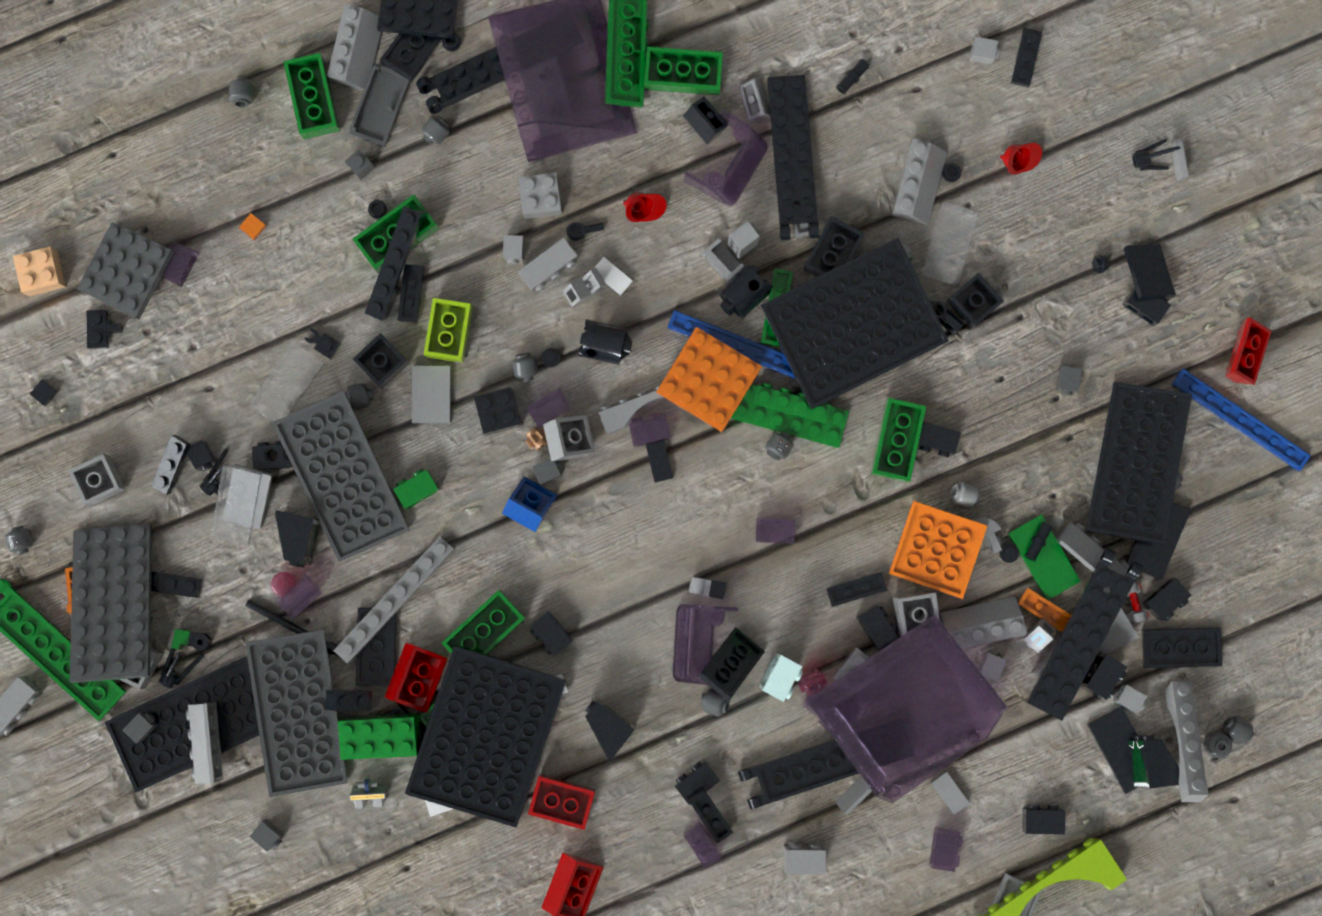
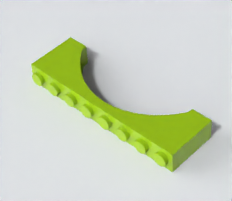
[977,837,1127,916]

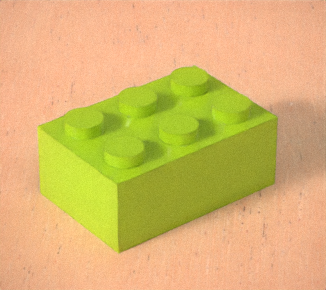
[424,298,473,363]

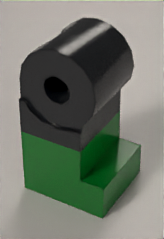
[171,629,212,651]

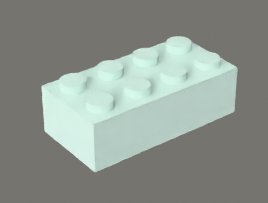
[758,653,803,702]

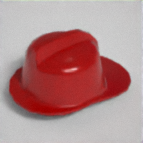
[1000,143,1042,175]
[623,192,667,222]

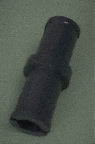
[836,59,869,94]
[1025,522,1053,562]

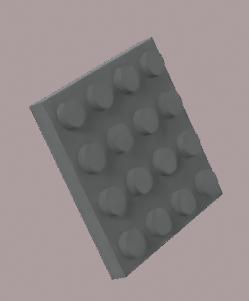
[77,222,174,320]

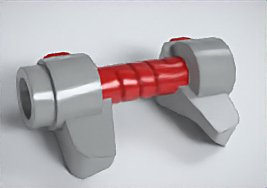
[1126,582,1149,623]

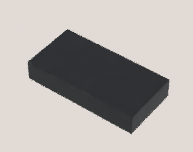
[646,441,673,483]

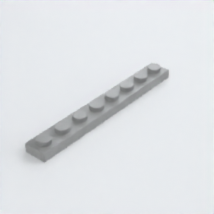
[333,536,454,664]

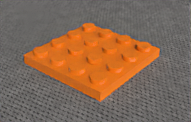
[656,327,762,432]
[889,500,988,599]

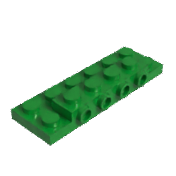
[605,0,649,108]
[731,383,849,449]

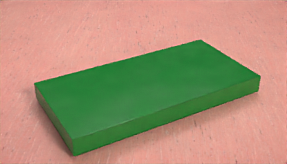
[1007,514,1081,600]

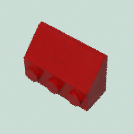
[1225,317,1272,385]
[385,643,448,713]
[541,853,604,916]

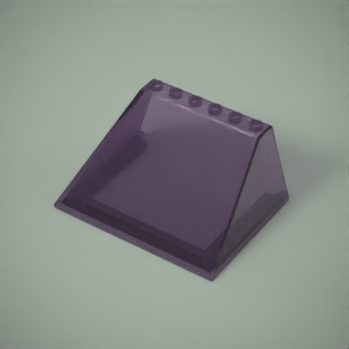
[488,0,637,162]
[807,615,1007,803]

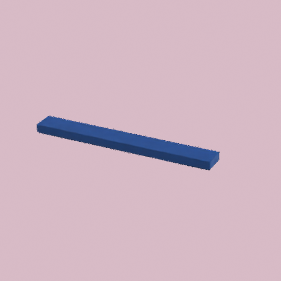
[667,310,796,379]
[1171,368,1311,472]

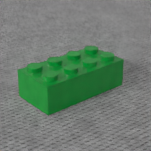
[644,47,723,96]
[283,53,340,140]
[352,194,439,273]
[870,398,926,483]
[442,590,526,655]
[338,713,421,760]

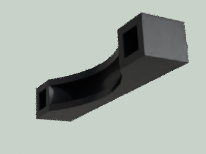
[365,205,427,321]

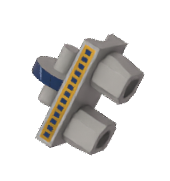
[349,776,388,809]

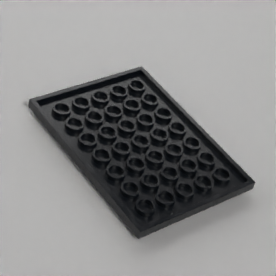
[760,237,949,409]
[405,645,566,828]

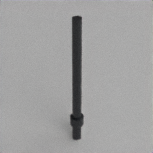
[245,599,341,658]

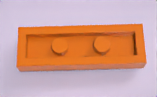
[1017,588,1071,632]

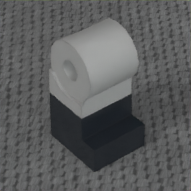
[689,577,727,600]

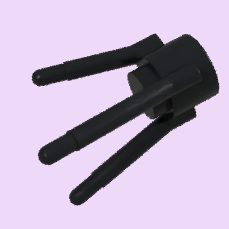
[1132,139,1181,171]
[199,449,231,496]
[159,648,204,688]

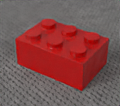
[528,774,596,830]

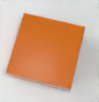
[239,213,266,240]

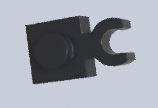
[304,328,341,360]

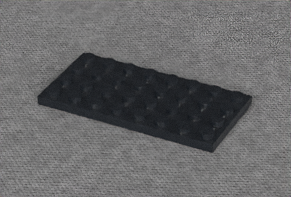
[1086,382,1192,545]
[105,656,260,793]

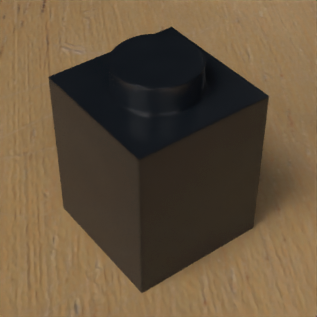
[187,440,216,472]

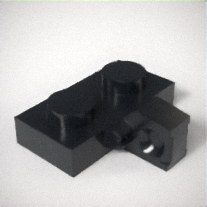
[86,310,122,349]

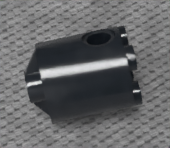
[717,265,773,319]
[578,319,633,365]

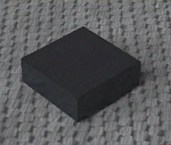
[30,379,58,407]

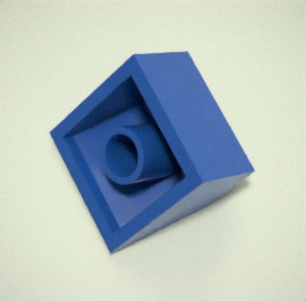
[502,476,557,532]

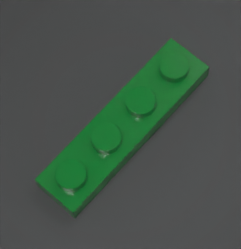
[761,268,793,347]

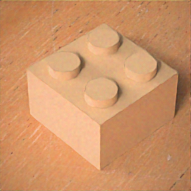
[13,247,66,296]

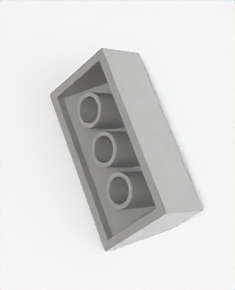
[327,4,382,90]
[891,138,947,225]
[1056,522,1129,576]
[939,596,1027,651]
[186,701,223,784]

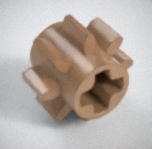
[525,427,547,450]

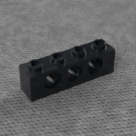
[252,441,293,471]

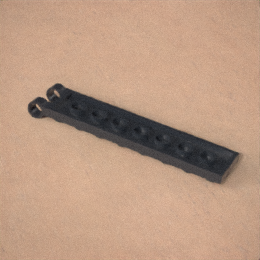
[416,13,583,114]
[767,75,819,240]
[1026,548,1143,721]
[738,718,914,809]

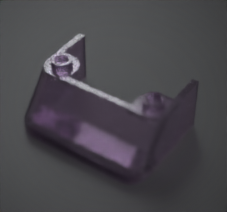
[684,110,767,206]
[673,604,738,685]

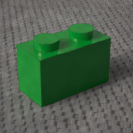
[393,469,440,510]

